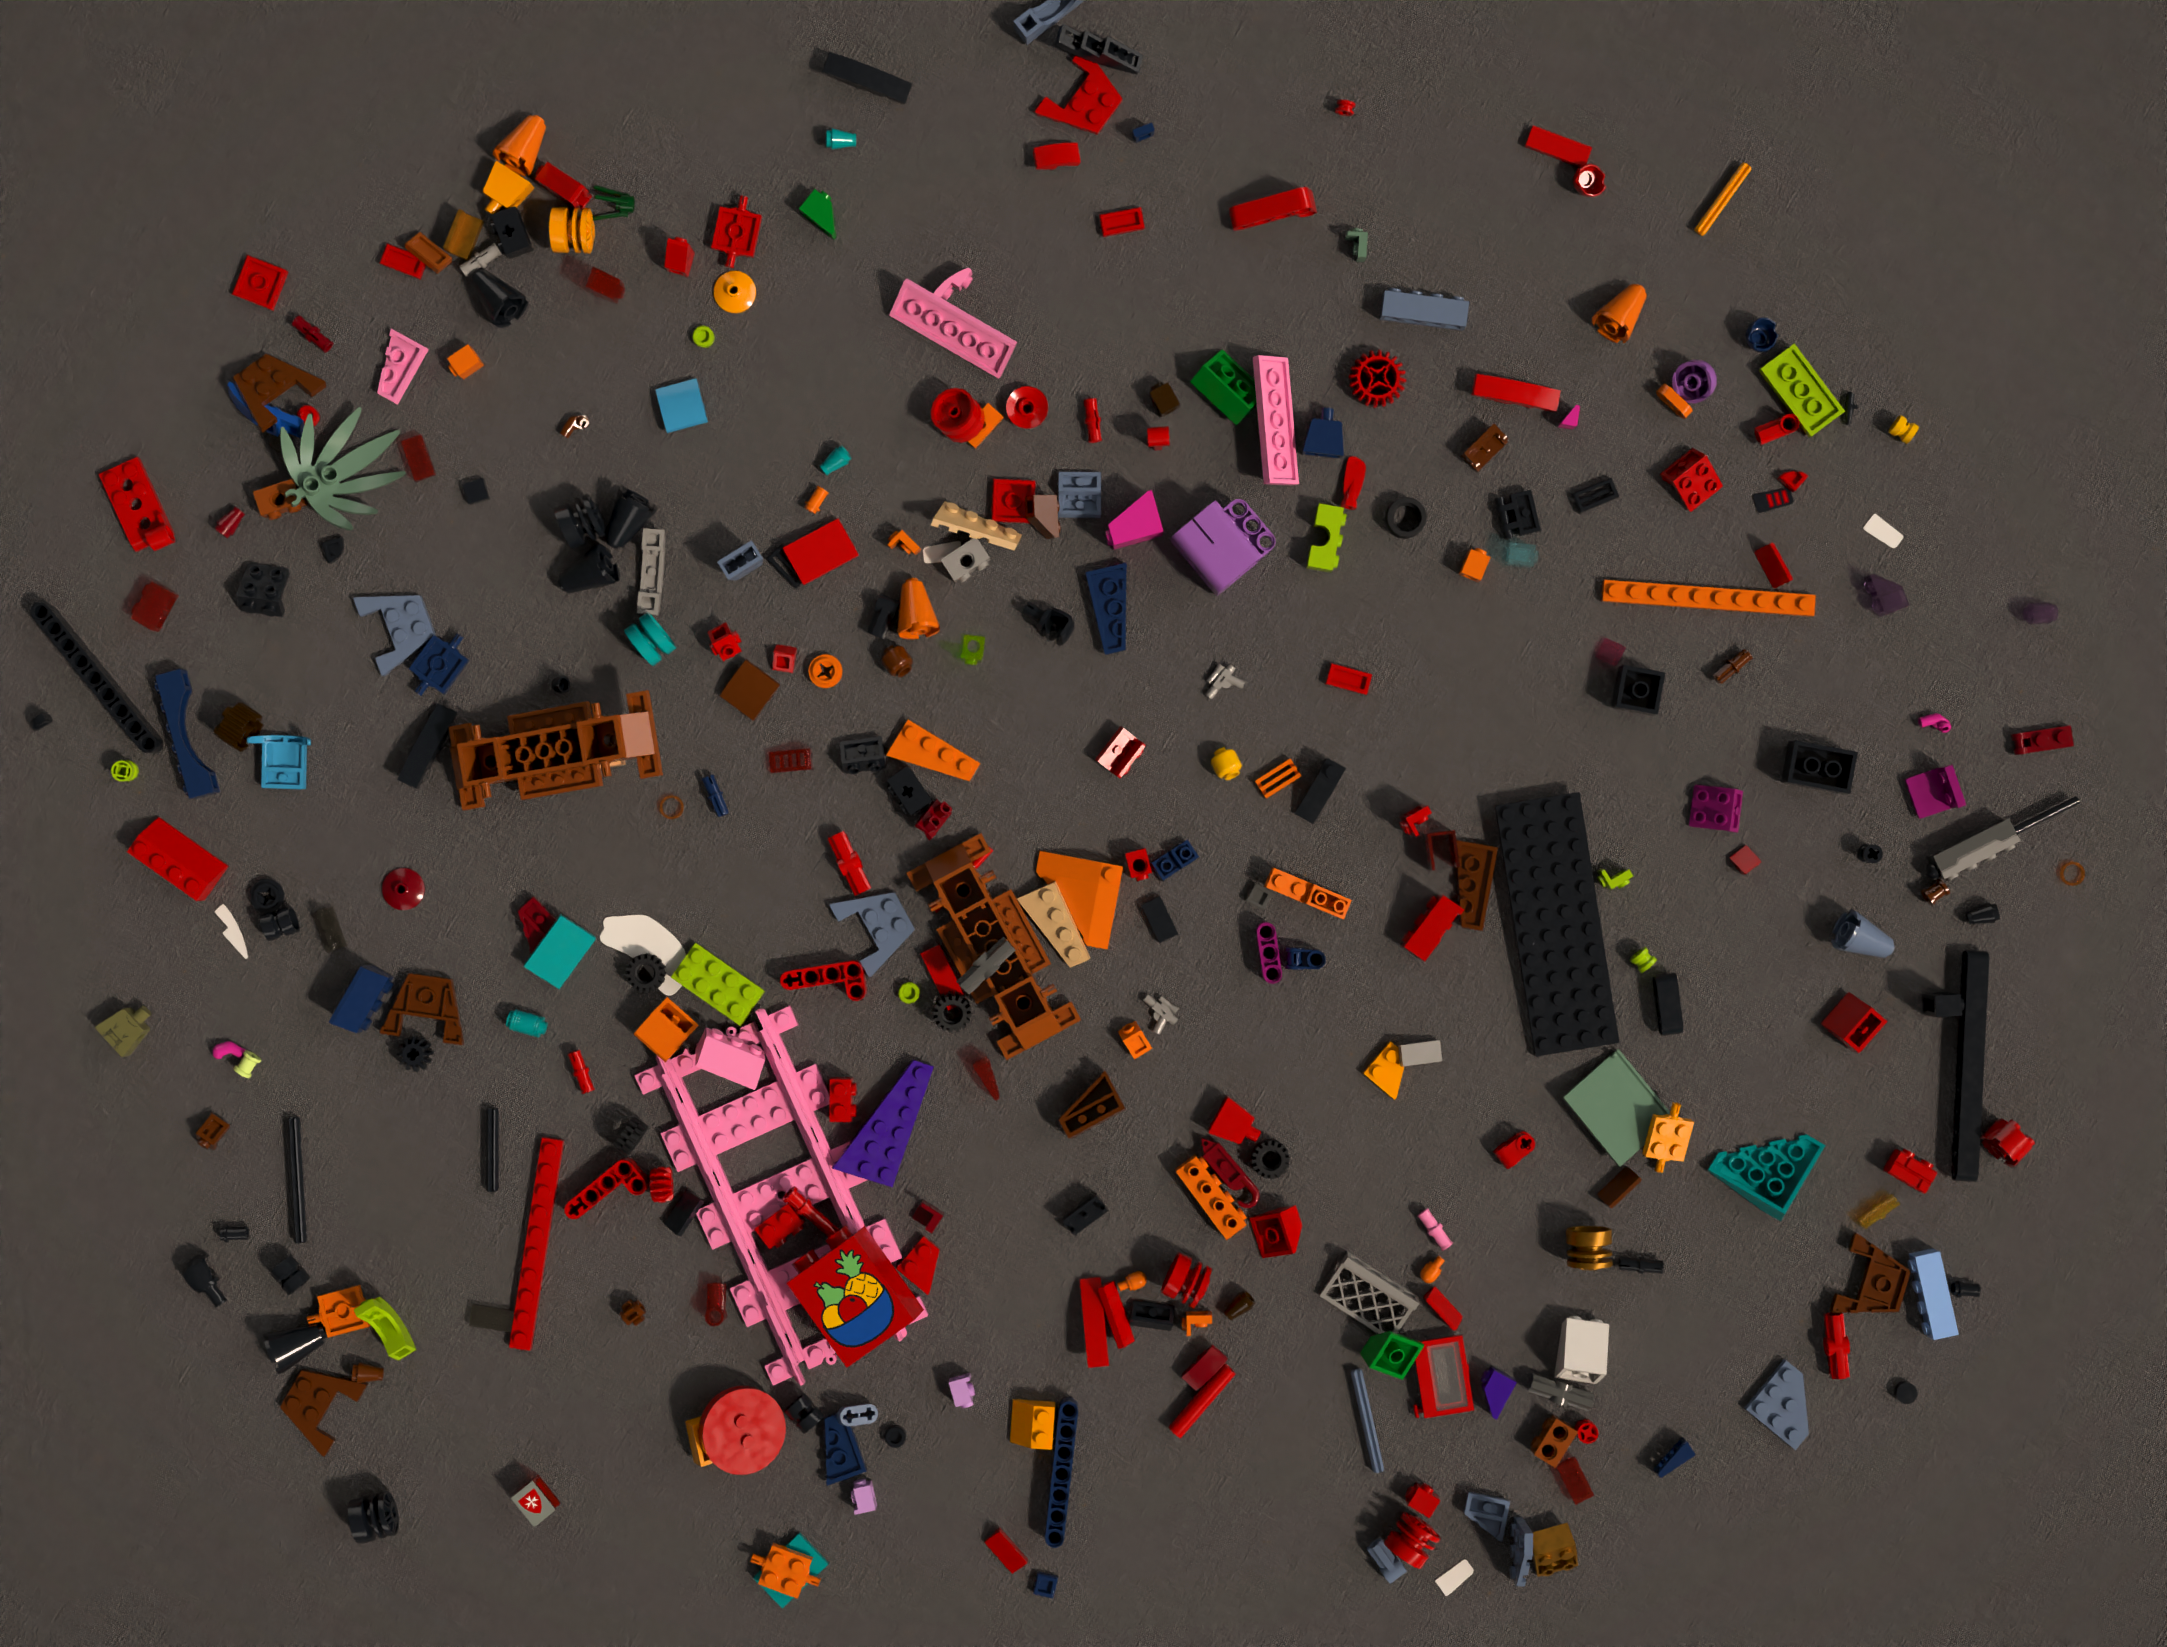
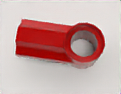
[1754,414,1799,445]
[1147,426,1170,451]

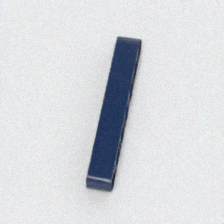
[1045,1397,1078,1548]

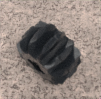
[397,1035,434,1072]

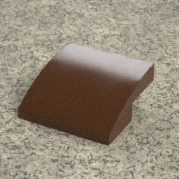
[720,659,781,721]

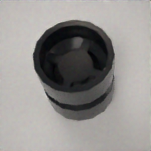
[260,906,300,941]
[270,1255,311,1296]
[784,1393,824,1434]

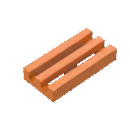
[1255,758,1302,799]

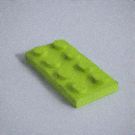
[1759,343,1845,438]
[671,943,765,1026]

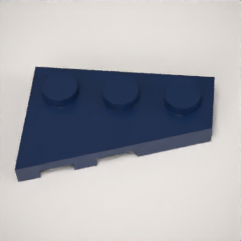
[825,1413,867,1486]

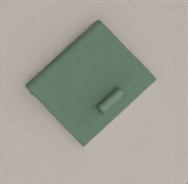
[1562,1049,1670,1167]

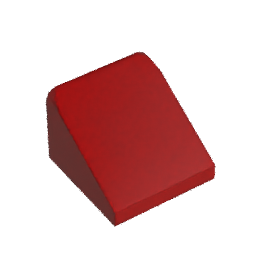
[772,644,797,673]
[1729,845,1761,875]

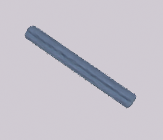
[1351,1368,1384,1473]

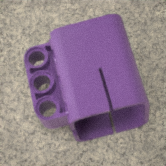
[1171,499,1276,596]

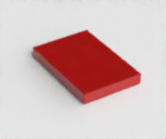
[782,518,859,586]

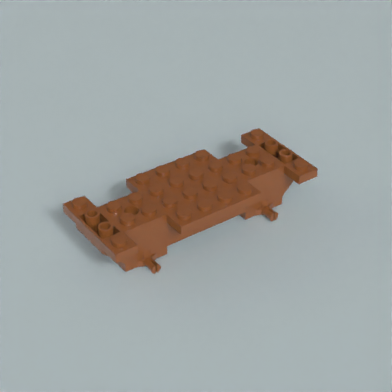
[449,690,663,811]
[907,833,1081,1060]

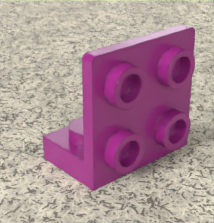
[1905,765,1966,819]
[1689,785,1743,833]

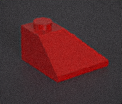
[1249,1205,1302,1258]

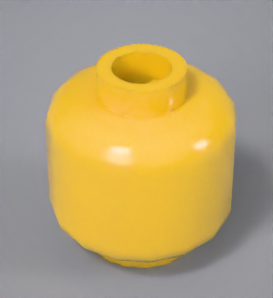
[1211,747,1242,780]

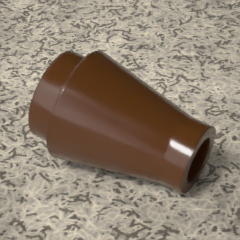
[352,1362,384,1384]

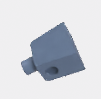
[717,540,763,580]

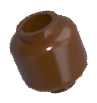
[881,645,913,677]

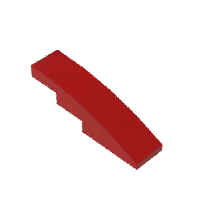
[1472,374,1561,412]
[1080,1277,1109,1368]

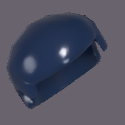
[1745,317,1779,352]

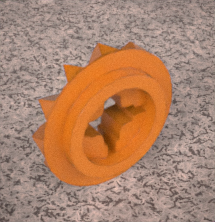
[809,654,843,688]

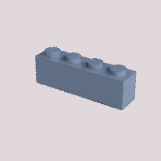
[1379,288,1469,331]

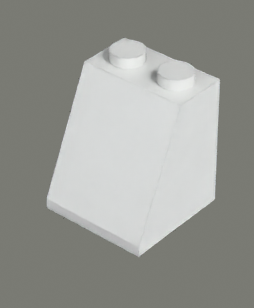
[1554,1316,1609,1384]

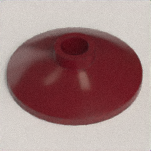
[382,868,425,910]

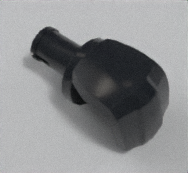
[1022,601,1075,646]
[182,1254,227,1308]

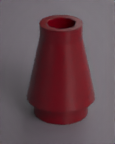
[214,507,245,539]

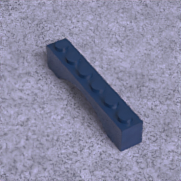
[155,669,220,799]

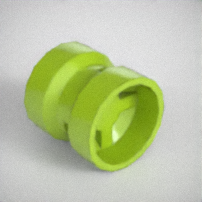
[111,760,139,781]

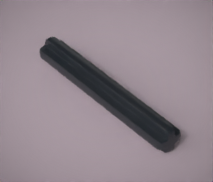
[486,1108,499,1192]

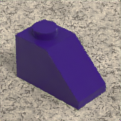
[1481,1366,1517,1420]

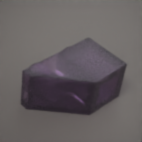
[1864,574,1910,617]

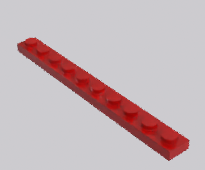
[509,1137,564,1351]

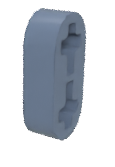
[837,1404,878,1426]

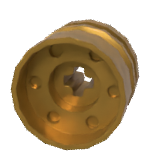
[1566,1226,1613,1270]

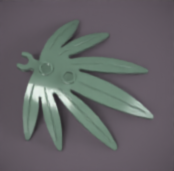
[280,407,406,531]

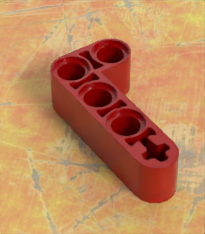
[1229,187,1317,231]
[780,960,867,1001]
[564,1157,650,1219]

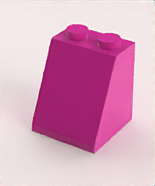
[1105,490,1163,550]

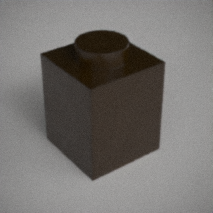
[1149,382,1180,418]

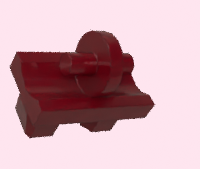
[915,799,952,840]

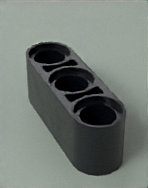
[1653,972,1683,1036]

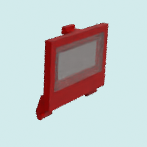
[1413,1334,1474,1418]

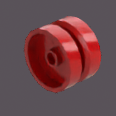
[931,388,985,443]

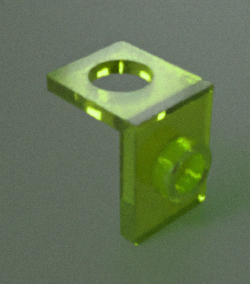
[960,635,985,665]

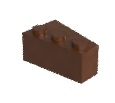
[1059,1071,1127,1140]

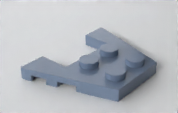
[353,595,436,676]
[829,892,915,977]

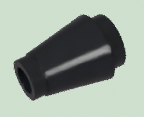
[1965,903,2000,925]

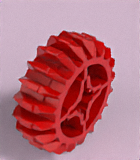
[1348,350,1406,408]

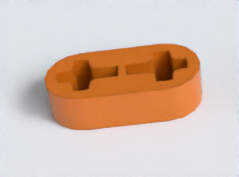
[1656,384,1693,419]

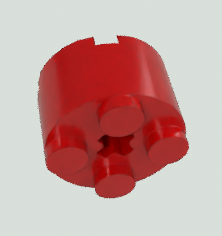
[1981,1118,2035,1167]

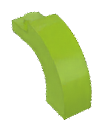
[354,1297,416,1361]

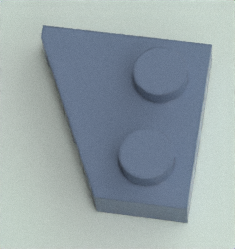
[1463,1491,1510,1542]

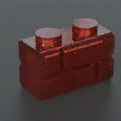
[131,581,179,632]

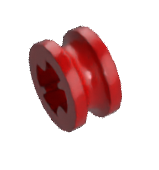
[1335,99,1356,116]

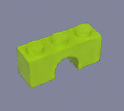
[1306,503,1347,573]

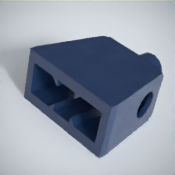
[1302,408,1344,459]

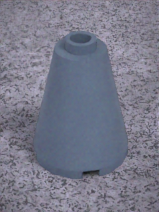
[1831,909,1895,958]

